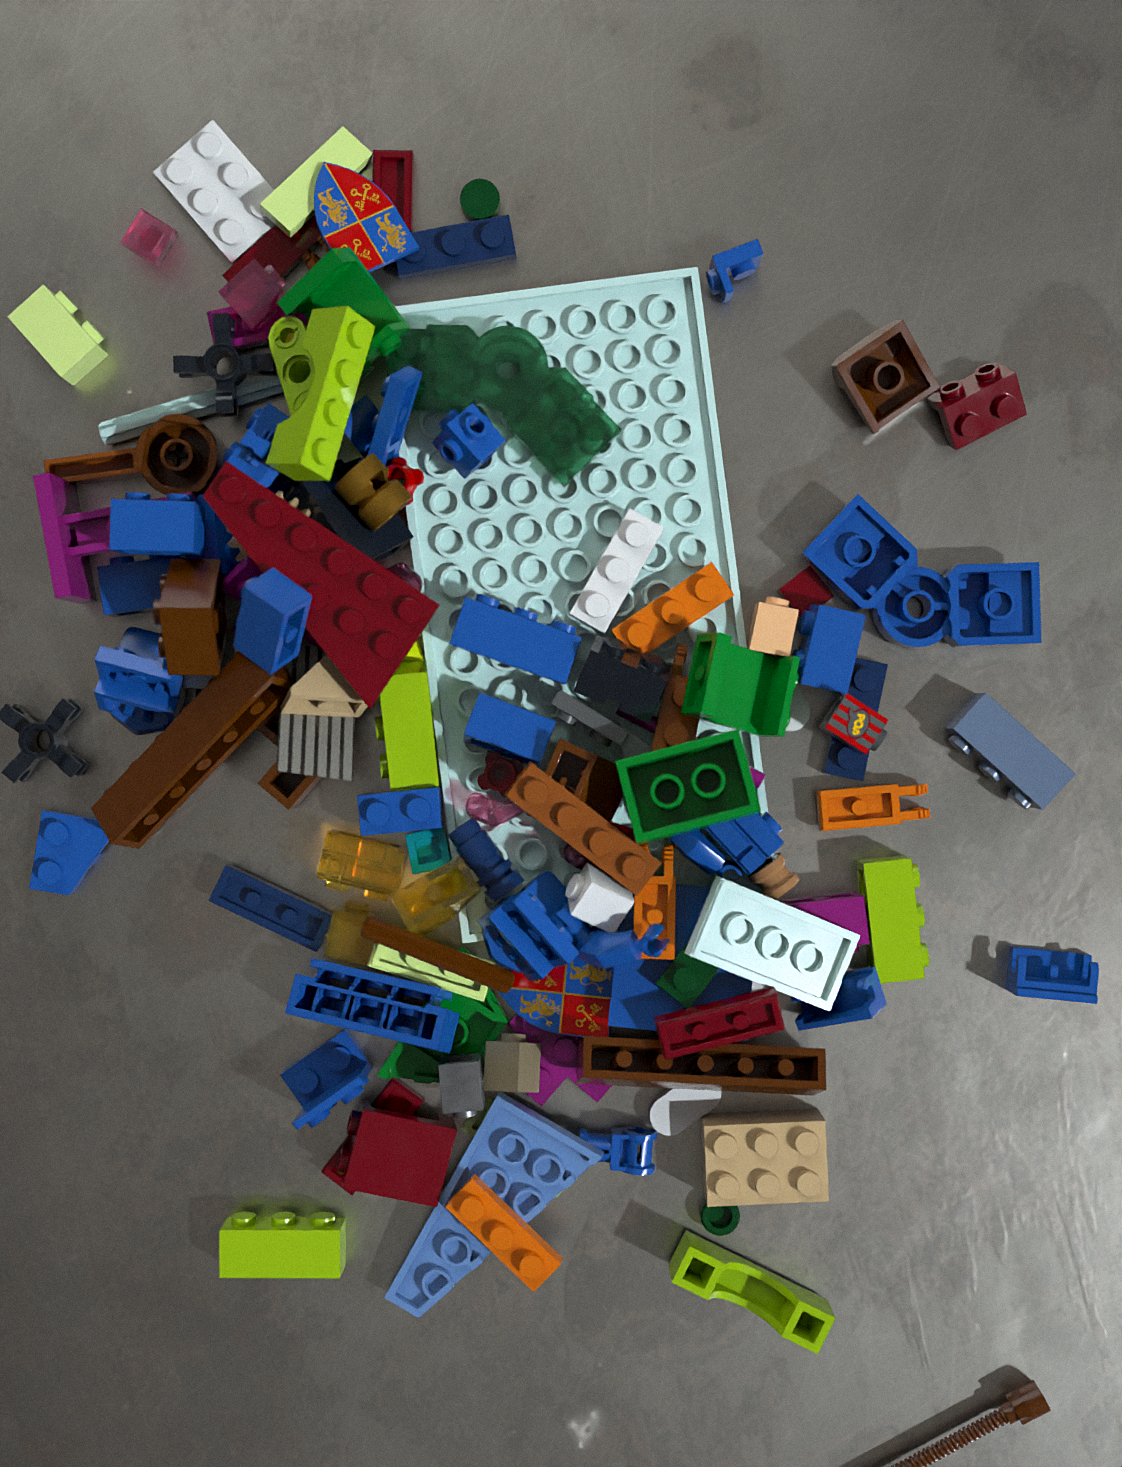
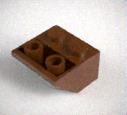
[526,738,624,821]

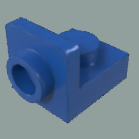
[706,239,764,304]

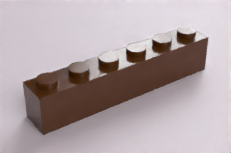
[91,651,296,849]
[577,1036,826,1096]

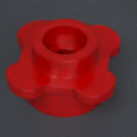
[387,457,424,506]

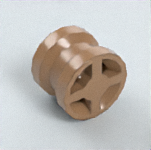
[748,853,800,900]

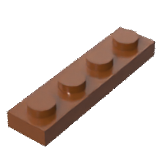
[504,761,662,896]

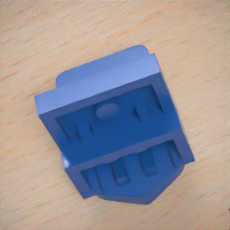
[94,627,186,735]
[476,871,588,981]

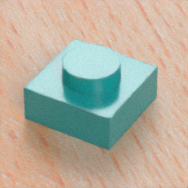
[405,827,453,875]

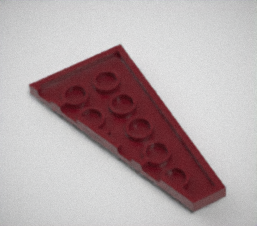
[203,461,440,709]

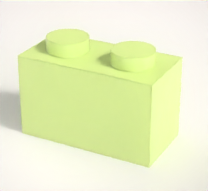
[7,284,109,386]

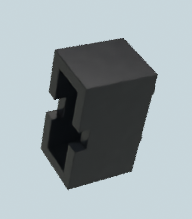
[573,635,672,723]

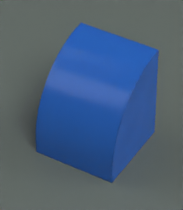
[344,395,379,457]

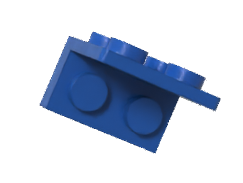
[280,1028,374,1130]

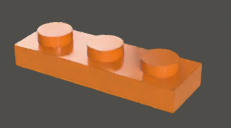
[611,562,734,654]
[445,1174,563,1292]

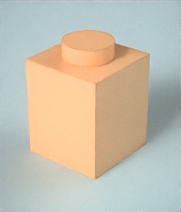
[747,597,799,657]

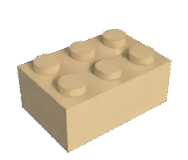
[700,1108,829,1207]

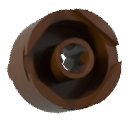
[136,414,226,496]

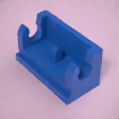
[463,693,556,768]
[1005,946,1099,1004]
[791,966,887,1031]

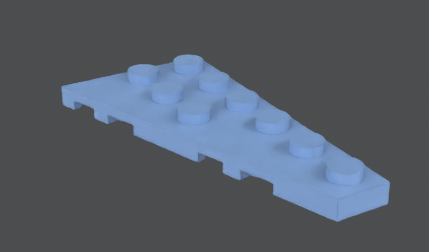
[384,1091,604,1318]

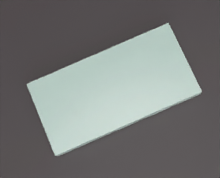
[685,876,861,1011]

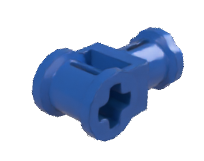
[579,1126,658,1175]

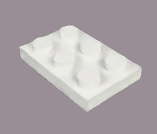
[153,120,276,265]

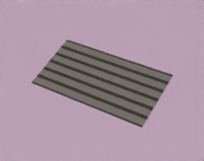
[276,645,355,781]

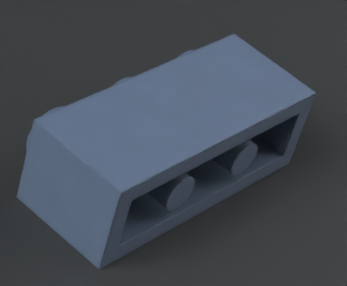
[944,693,1076,810]

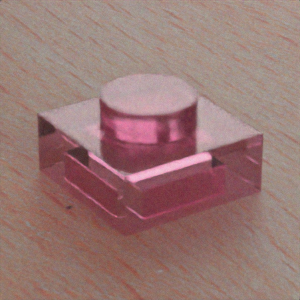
[120,208,179,268]

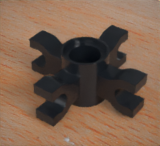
[173,313,277,417]
[0,698,90,783]

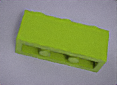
[375,660,439,792]
[856,855,929,984]
[219,1212,346,1279]

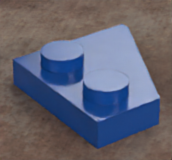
[29,810,109,895]

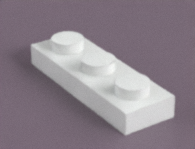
[570,508,664,634]

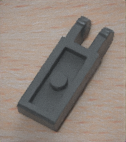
[551,690,652,758]

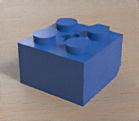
[222,402,295,499]

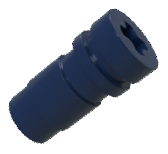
[448,817,524,904]

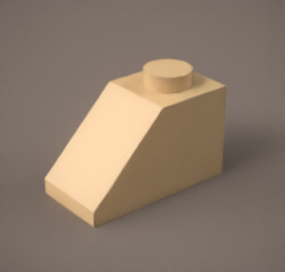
[280,655,367,718]

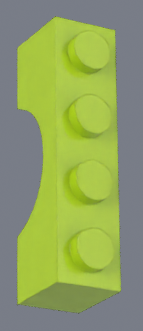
[266,306,375,481]
[668,1230,836,1354]

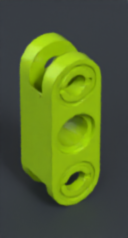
[268,316,314,416]

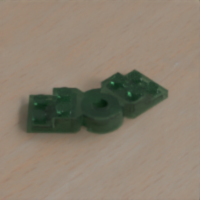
[387,324,622,488]

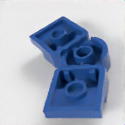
[800,494,1042,648]

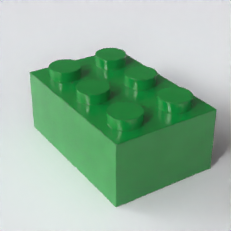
[616,729,761,845]

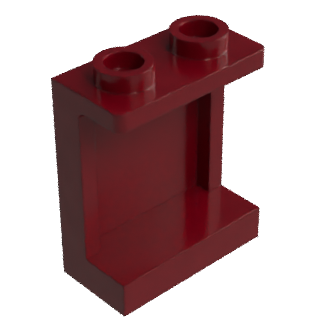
[336,1099,457,1207]

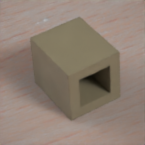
[483,1033,541,1093]

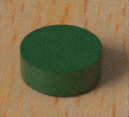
[460,179,500,221]
[699,1198,740,1236]

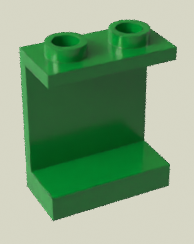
[277,247,410,380]
[680,632,800,737]

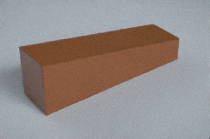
[44,448,144,485]

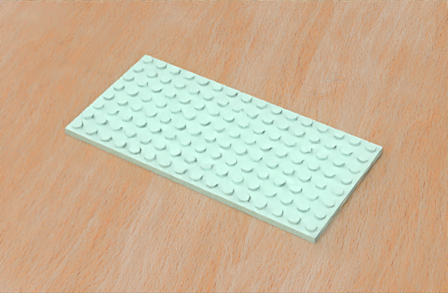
[386,267,780,943]

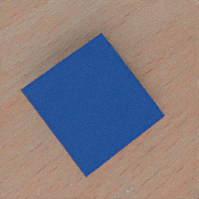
[608,884,752,1041]

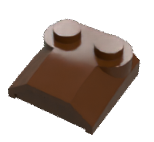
[830,319,941,435]

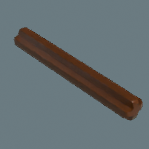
[360,916,515,993]

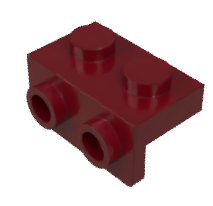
[927,362,1027,450]

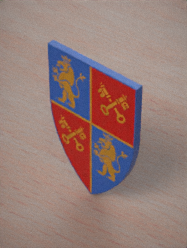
[314,162,419,273]
[500,957,614,1037]

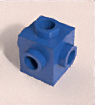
[432,403,506,479]

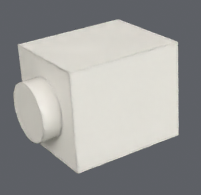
[566,862,634,933]

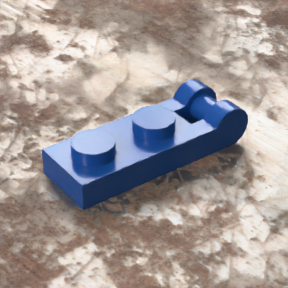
[357,365,423,467]

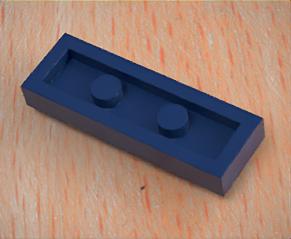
[396,215,517,280]
[822,658,888,781]
[209,864,336,952]

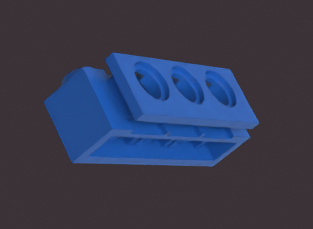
[285,958,460,1054]

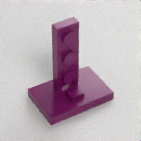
[33,473,196,604]

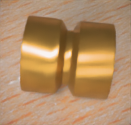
[334,453,413,532]

